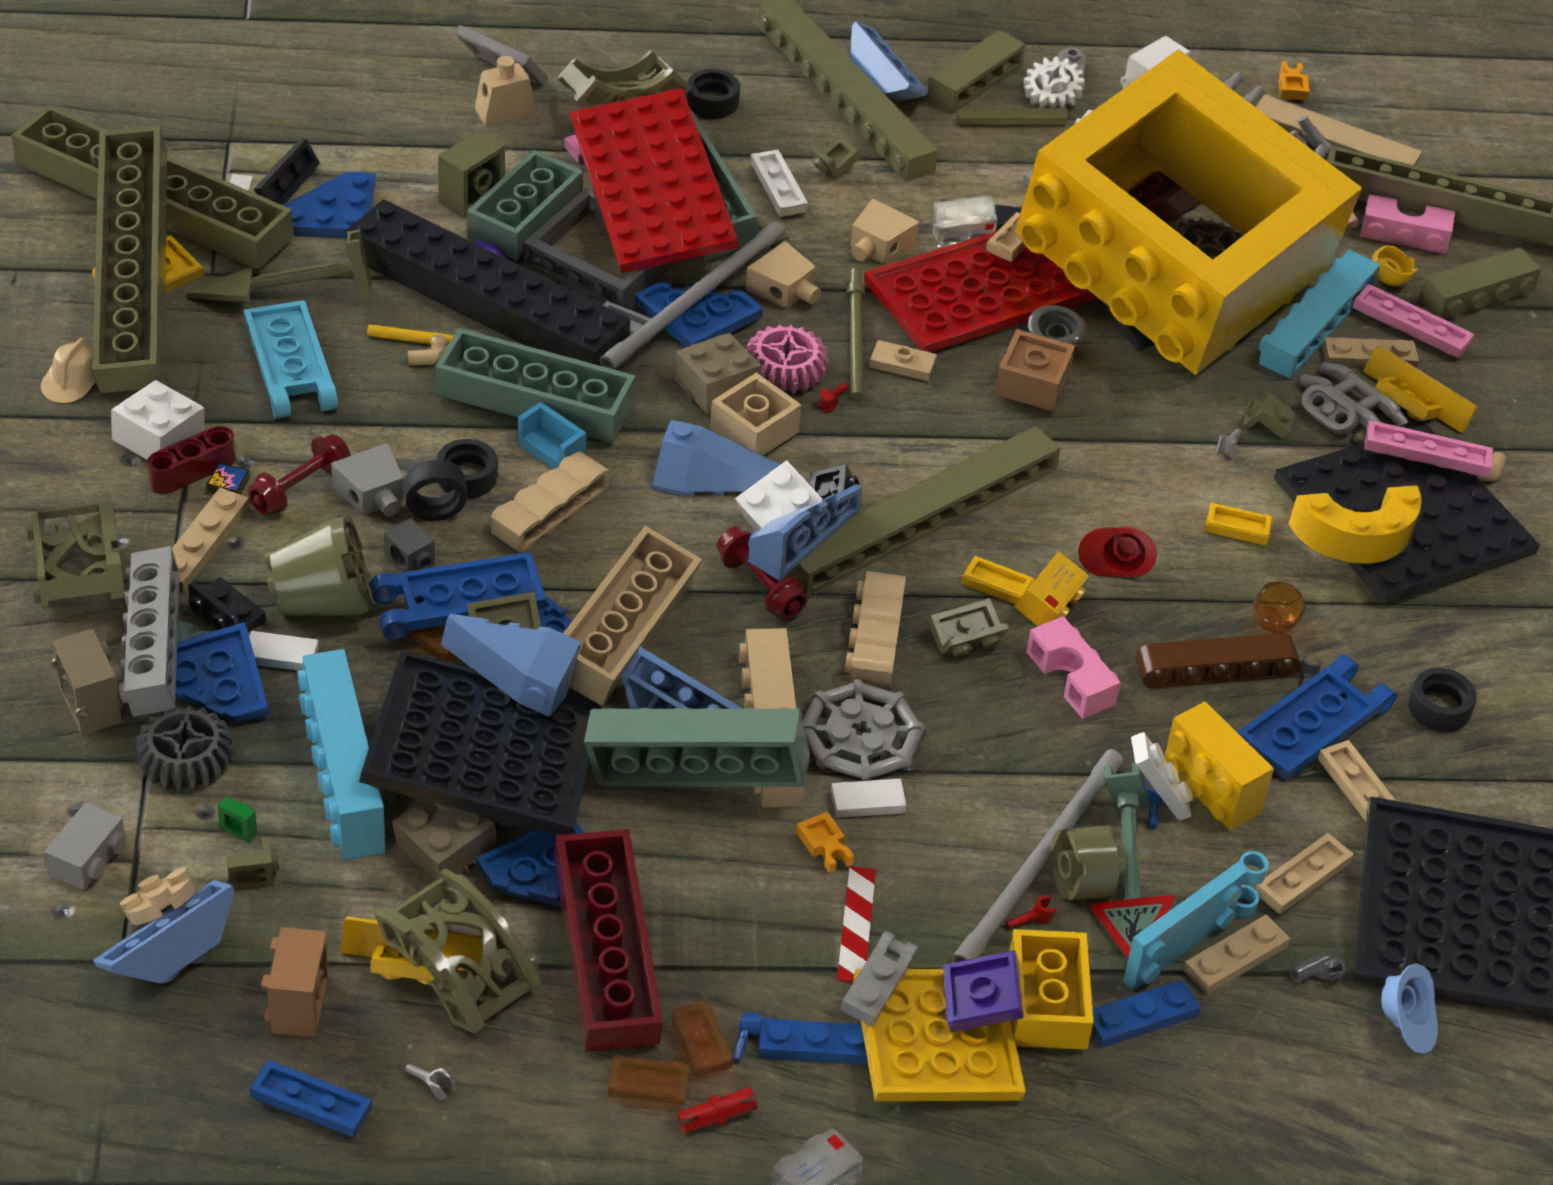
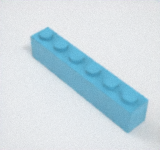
[1259,250,1380,379]

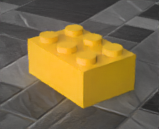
[1164,701,1274,831]
[1009,929,1093,1050]

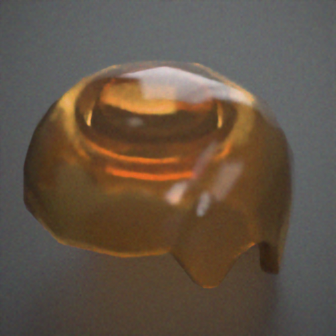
[1252,581,1306,634]

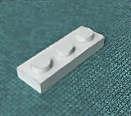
[751,150,808,217]
[1131,732,1193,821]

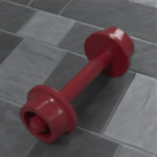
[247,434,351,515]
[716,526,808,619]

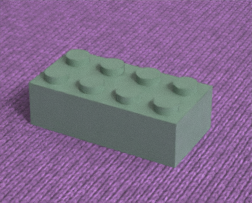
[467,150,583,261]

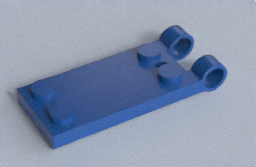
[369,552,546,640]
[1237,654,1397,781]

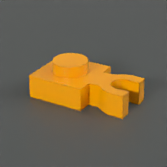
[1278,61,1310,100]
[796,811,854,874]

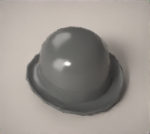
[1028,305,1087,345]

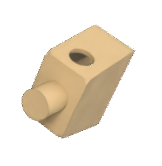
[475,56,536,126]
[850,199,919,264]
[746,241,821,308]

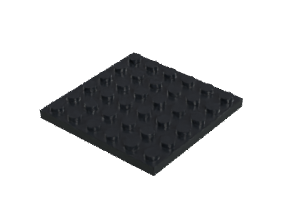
[1274,424,1540,604]
[359,649,602,836]
[1353,796,1553,1017]

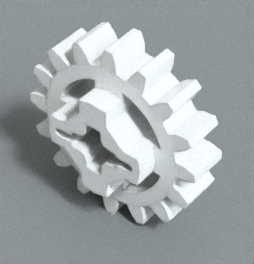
[1024,57,1085,109]

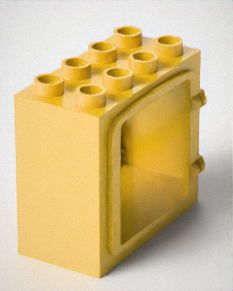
[1015,49,1362,375]

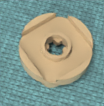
[119,867,196,925]

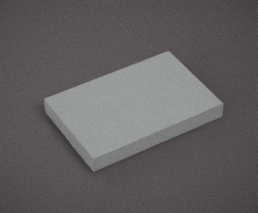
[455,25,548,86]

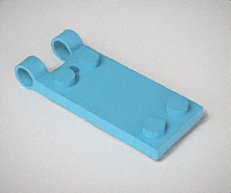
[244,300,338,419]
[1123,851,1269,991]

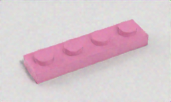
[1353,284,1475,359]
[1364,420,1493,477]

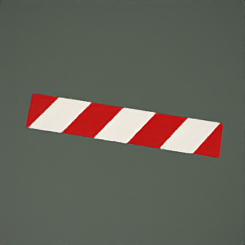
[837,866,876,982]

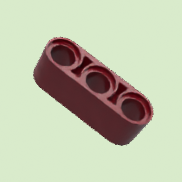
[147,426,236,494]

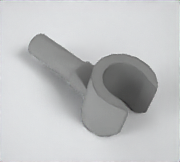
[1215,428,1242,457]
[405,1063,456,1100]

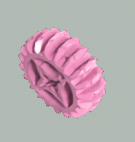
[746,324,828,395]

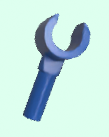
[1146,781,1163,829]
[731,1013,761,1063]

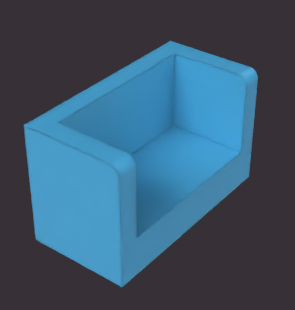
[518,401,587,469]

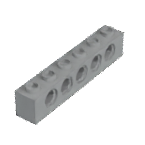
[119,546,180,717]

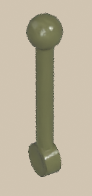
[1353,405,1379,444]

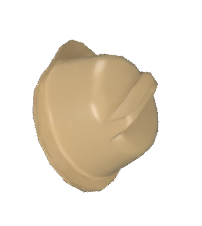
[41,338,96,404]

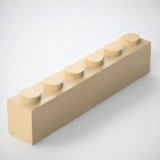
[1256,94,1422,166]
[739,628,806,808]

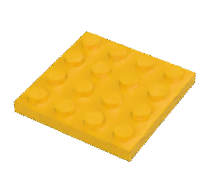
[853,969,1026,1102]

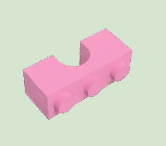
[1360,194,1455,254]
[1026,616,1121,719]

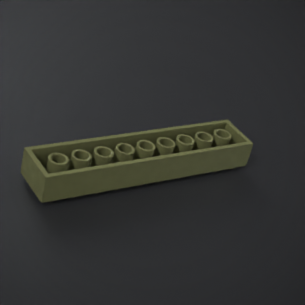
[12,105,294,270]
[92,126,167,393]

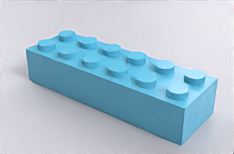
[297,649,385,861]

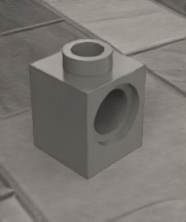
[384,518,435,572]

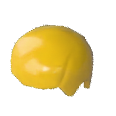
[1372,245,1418,287]

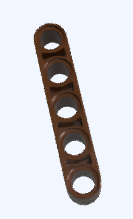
[1135,633,1301,688]

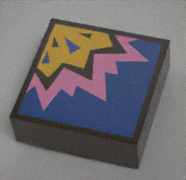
[206,463,250,495]

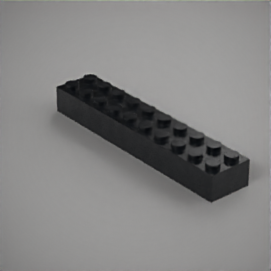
[346,199,631,366]

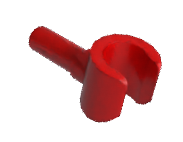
[817,382,848,413]
[1006,895,1057,929]

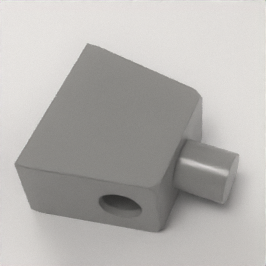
[331,443,404,517]

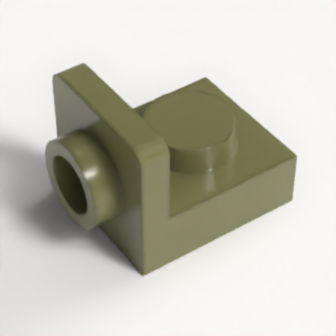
[226,836,280,891]

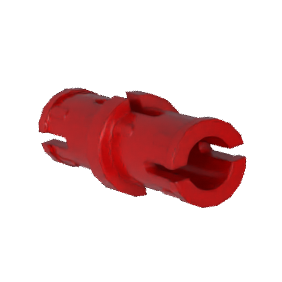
[677,1086,757,1135]

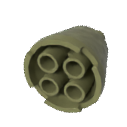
[265,515,374,617]

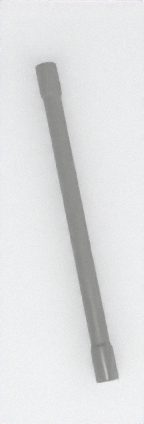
[600,221,785,370]
[951,749,1123,963]

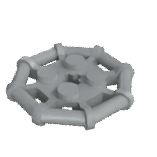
[803,679,926,781]

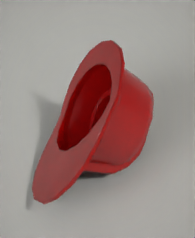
[1078,526,1157,577]

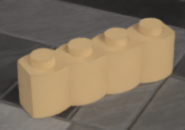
[491,451,609,553]
[845,571,906,689]

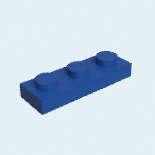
[1092,979,1201,1048]
[759,1018,868,1065]
[250,1059,372,1138]

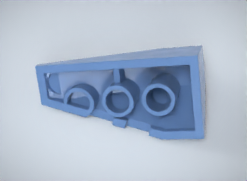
[652,420,781,497]
[748,484,863,581]
[441,614,582,717]

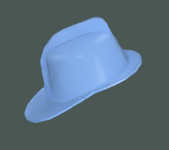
[1381,964,1438,1054]

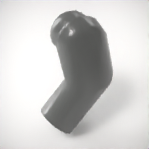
[1289,953,1347,983]

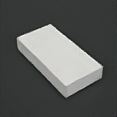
[249,631,319,671]
[831,779,907,818]

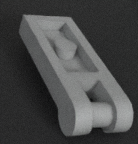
[839,930,919,1026]

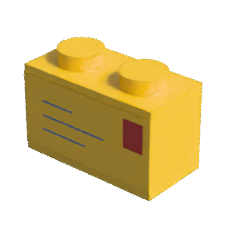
[1014,551,1089,626]

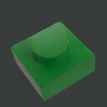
[217,796,257,843]

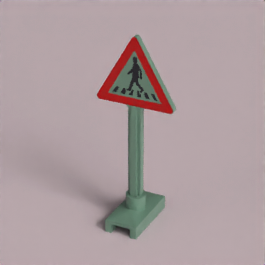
[1090,763,1177,960]

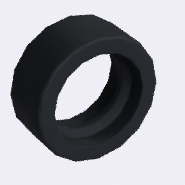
[686,69,740,119]
[436,438,498,498]
[404,459,467,521]
[1408,668,1477,732]

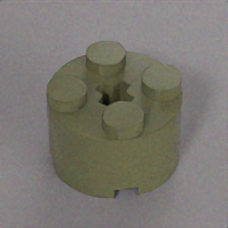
[1051,825,1126,901]

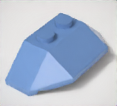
[850,21,928,102]
[621,647,743,709]
[93,880,235,984]

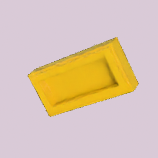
[1204,503,1273,546]
[961,556,1035,604]

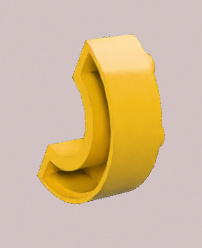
[1288,485,1421,564]

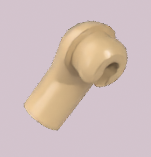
[408,335,447,366]
[1475,452,1507,482]

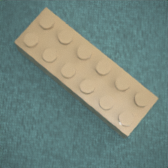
[563,526,702,706]

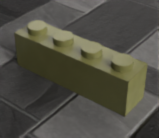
[927,30,1025,114]
[1419,247,1541,319]

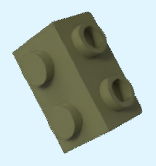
[927,598,1010,657]

